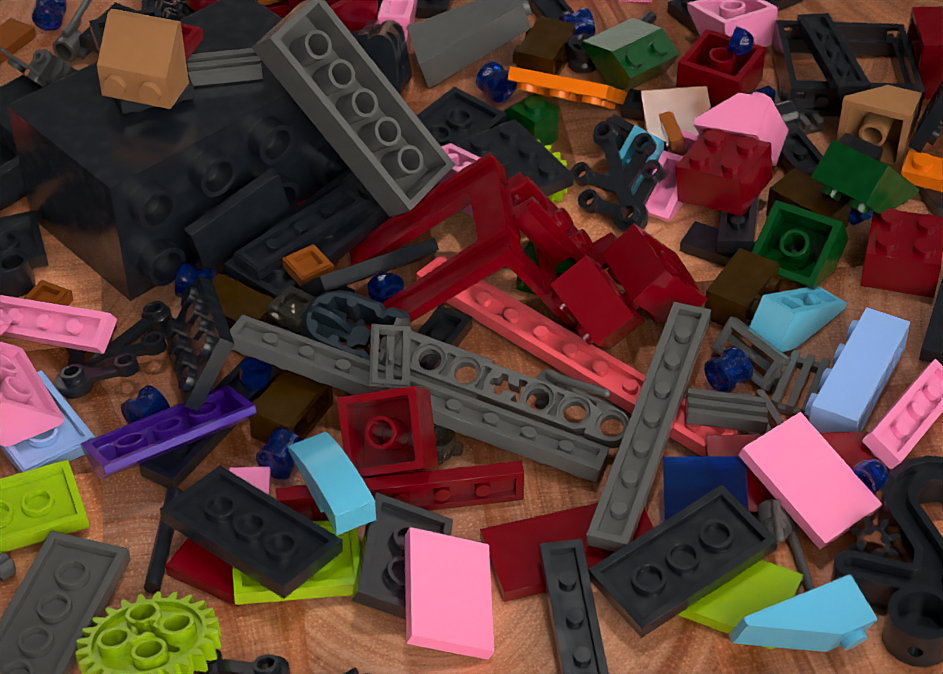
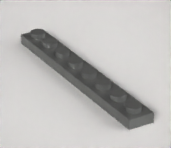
[587,302,711,552]

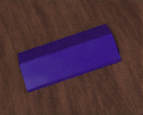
[80,385,257,480]

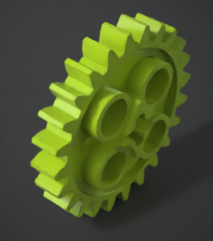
[75,591,222,674]

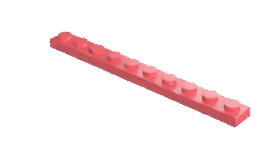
[416,255,737,459]

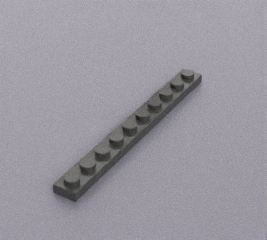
[230,314,610,483]

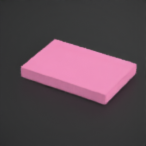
[739,412,882,550]
[405,527,494,660]

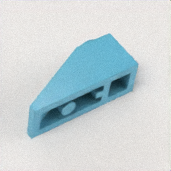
[750,286,847,352]
[728,574,878,652]

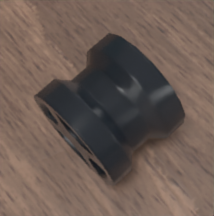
[567,33,597,73]

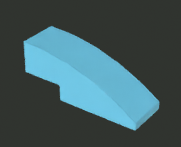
[288,432,376,535]

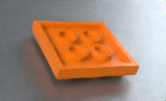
[507,66,628,110]

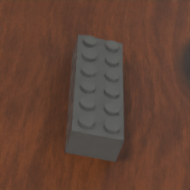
[251,0,455,217]

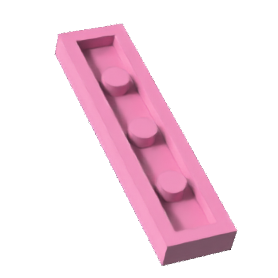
[0,295,118,354]
[862,359,943,470]

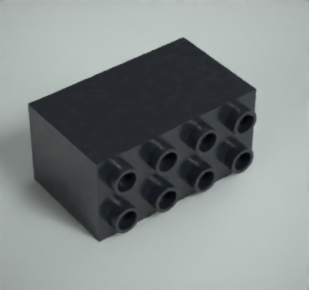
[7,0,349,301]

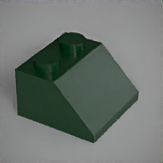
[581,18,680,92]
[811,139,920,215]
[752,200,849,290]

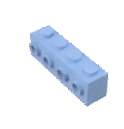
[805,307,910,433]

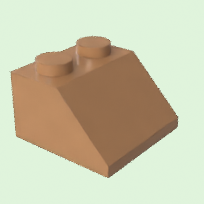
[97,9,189,109]
[837,85,922,171]

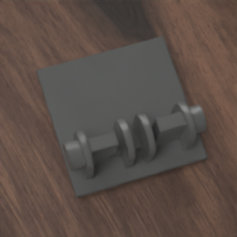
[0,47,78,87]

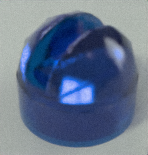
[727,26,754,55]
[239,357,272,391]
[852,459,888,494]

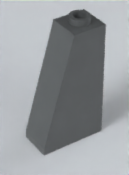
[407,0,532,88]

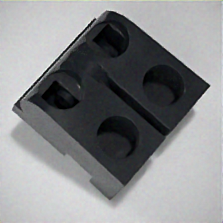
[350,19,412,94]

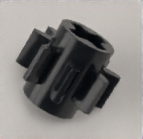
[848,515,901,557]

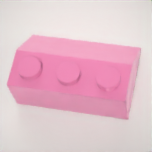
[0,341,65,447]

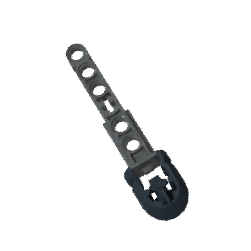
[301,290,629,449]

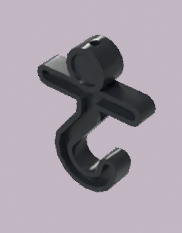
[830,455,943,667]

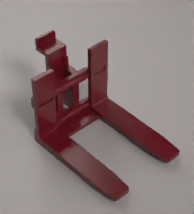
[350,152,618,345]

